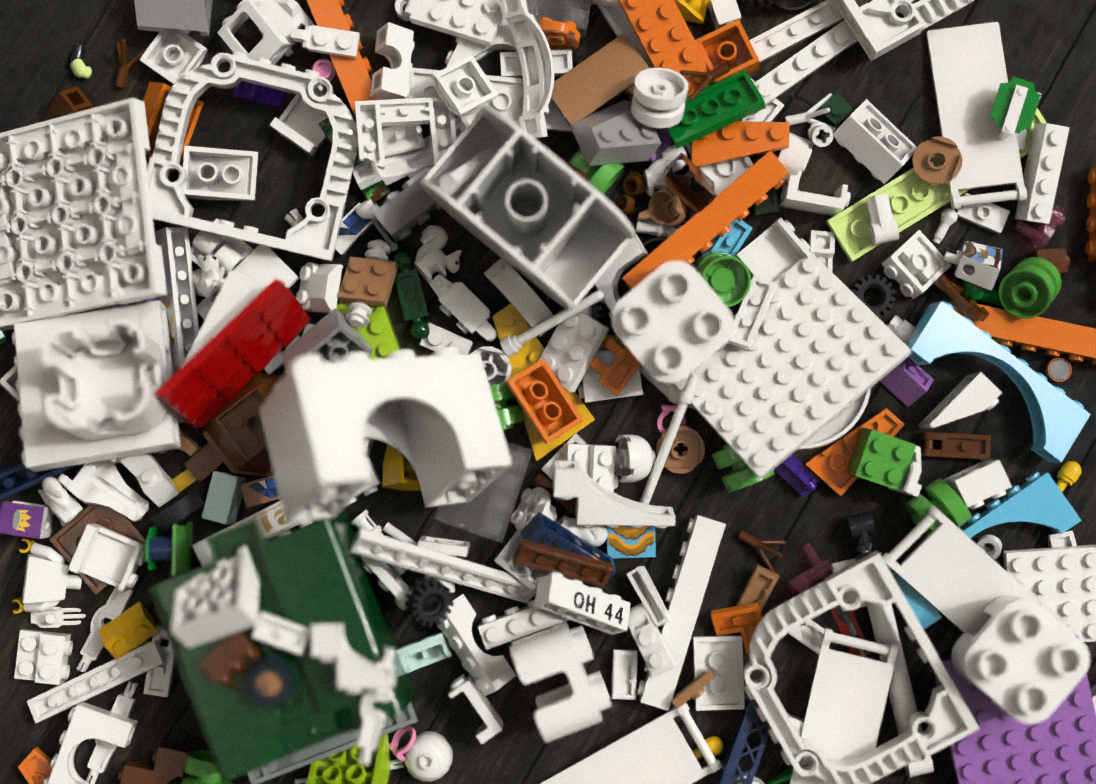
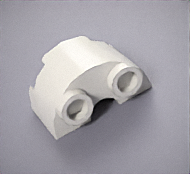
[774,132,814,179]

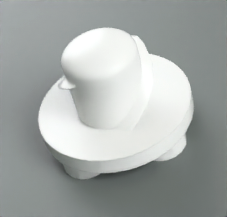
[511,487,557,531]

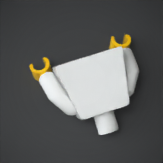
[12,539,82,614]

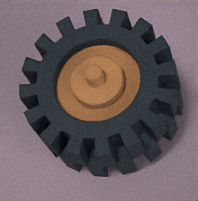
[246,655,295,707]

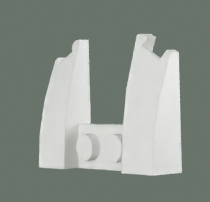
[355,97,456,169]

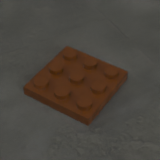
[49,504,146,595]

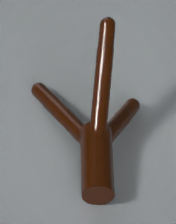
[115,39,150,88]
[680,63,730,101]
[738,530,786,573]

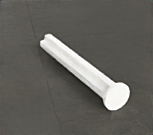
[440,146,499,194]

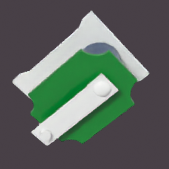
[989,77,1041,151]

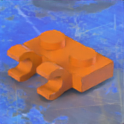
[589,338,642,396]

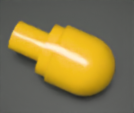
[1056,461,1082,492]
[692,736,724,759]

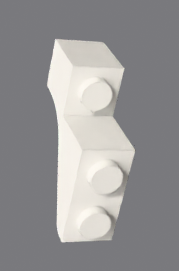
[445,19,518,67]
[119,453,179,507]
[311,623,396,693]

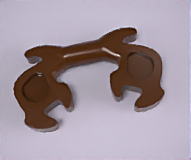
[934,273,989,322]

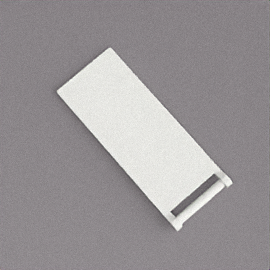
[926,22,1027,209]
[882,505,1066,636]
[790,628,899,784]
[539,702,723,784]

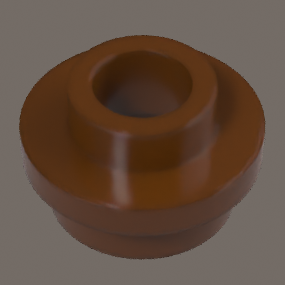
[623,172,646,197]

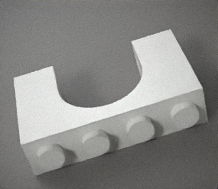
[595,234,648,319]
[44,702,138,784]

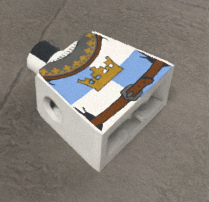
[943,241,1003,291]

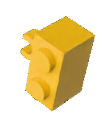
[99,601,158,660]

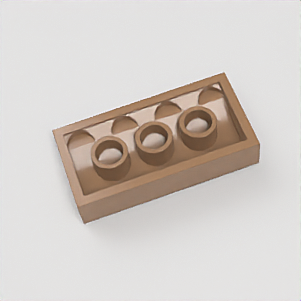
[550,34,649,128]

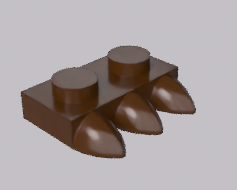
[199,630,261,688]

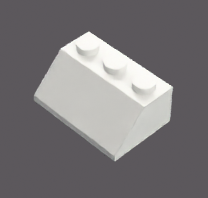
[833,99,917,184]

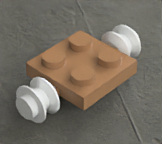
[338,239,398,328]

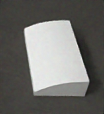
[197,244,299,320]

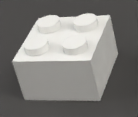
[943,460,1012,509]

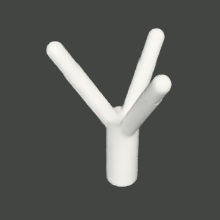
[785,93,835,131]

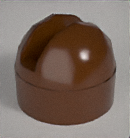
[617,194,637,215]

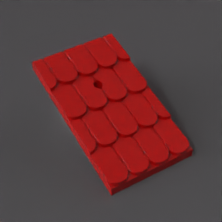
[154,270,311,429]

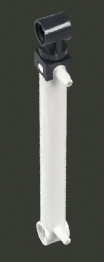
[845,512,934,778]

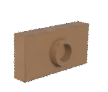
[736,564,779,611]
[672,668,715,709]

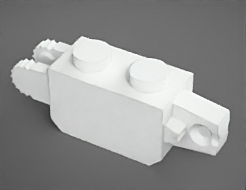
[429,274,497,342]

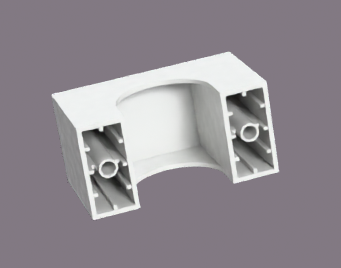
[259,347,512,523]

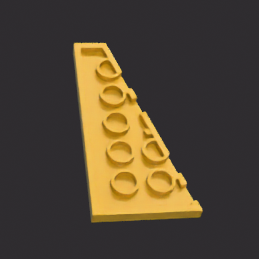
[492,303,595,461]

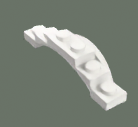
[500,0,554,139]
[353,107,482,190]

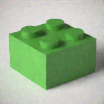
[847,427,917,491]

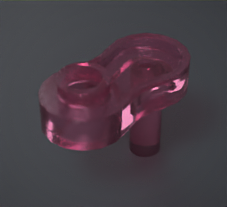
[1014,204,1066,250]
[788,543,834,594]

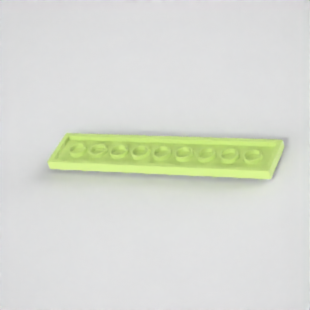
[826,108,1047,262]

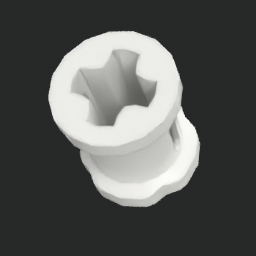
[807,121,833,147]

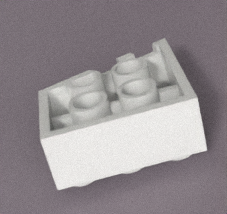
[171,546,260,648]

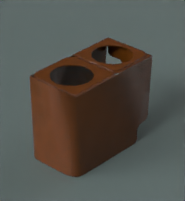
[664,152,715,212]

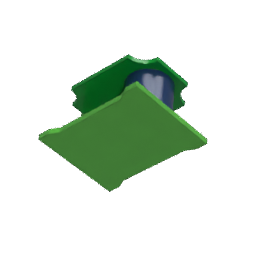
[142,522,193,576]

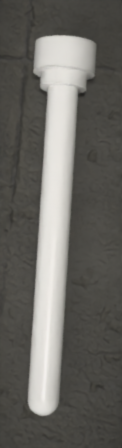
[500,291,604,357]

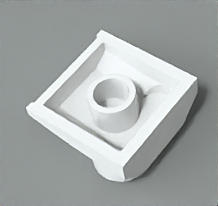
[140,29,208,84]
[432,55,498,116]
[296,262,343,313]

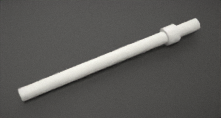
[640,372,699,504]

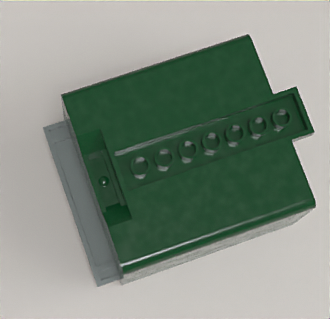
[150,513,418,784]

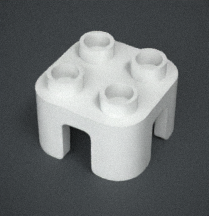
[612,261,734,383]
[42,319,167,440]
[951,595,1090,724]
[510,621,612,743]

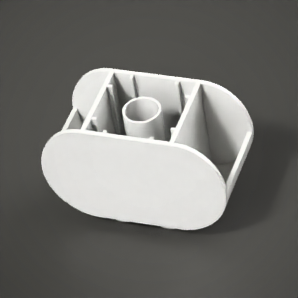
[419,105,636,311]

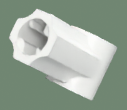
[866,194,899,245]

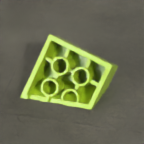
[307,733,391,784]

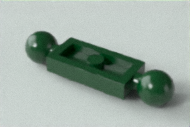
[393,251,430,340]

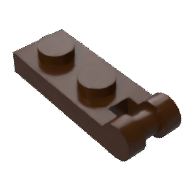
[921,432,991,459]

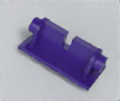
[774,454,820,497]

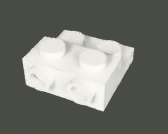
[881,230,951,299]
[563,444,620,492]
[14,629,73,685]

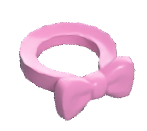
[657,404,686,432]
[389,725,416,761]

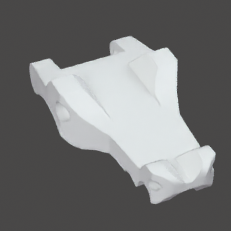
[258,0,315,57]
[57,460,149,522]

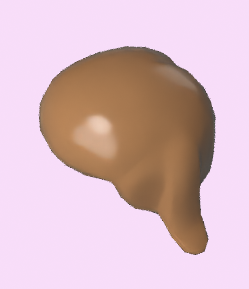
[638,189,687,227]

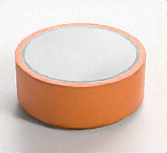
[1045,358,1072,382]

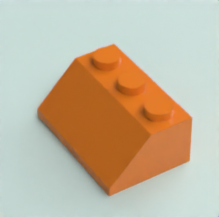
[143,82,204,166]
[506,359,583,444]

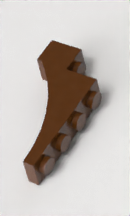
[118,743,193,784]

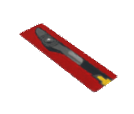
[830,605,871,657]

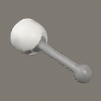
[355,199,398,252]

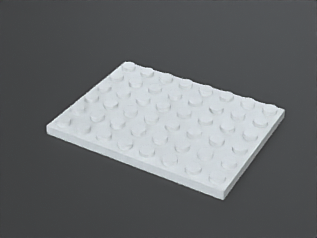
[672,252,911,480]

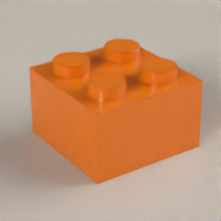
[695,19,760,84]

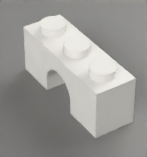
[370,22,415,100]

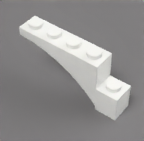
[552,460,676,528]

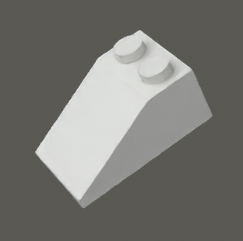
[182,146,258,201]
[918,372,1002,429]

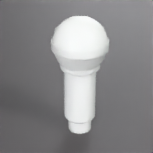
[933,208,958,244]

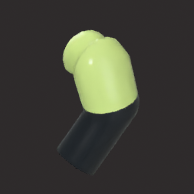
[69,44,92,79]

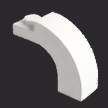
[484,258,554,337]

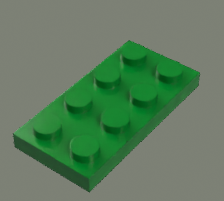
[666,70,766,149]

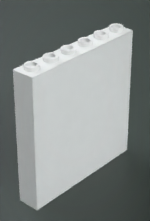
[12,300,181,472]

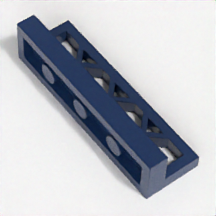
[715,699,771,784]

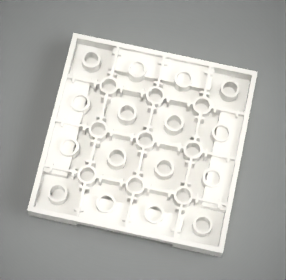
[0,97,167,331]

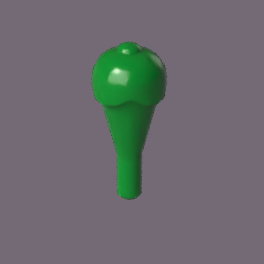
[962,280,1006,310]

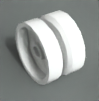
[631,67,688,128]

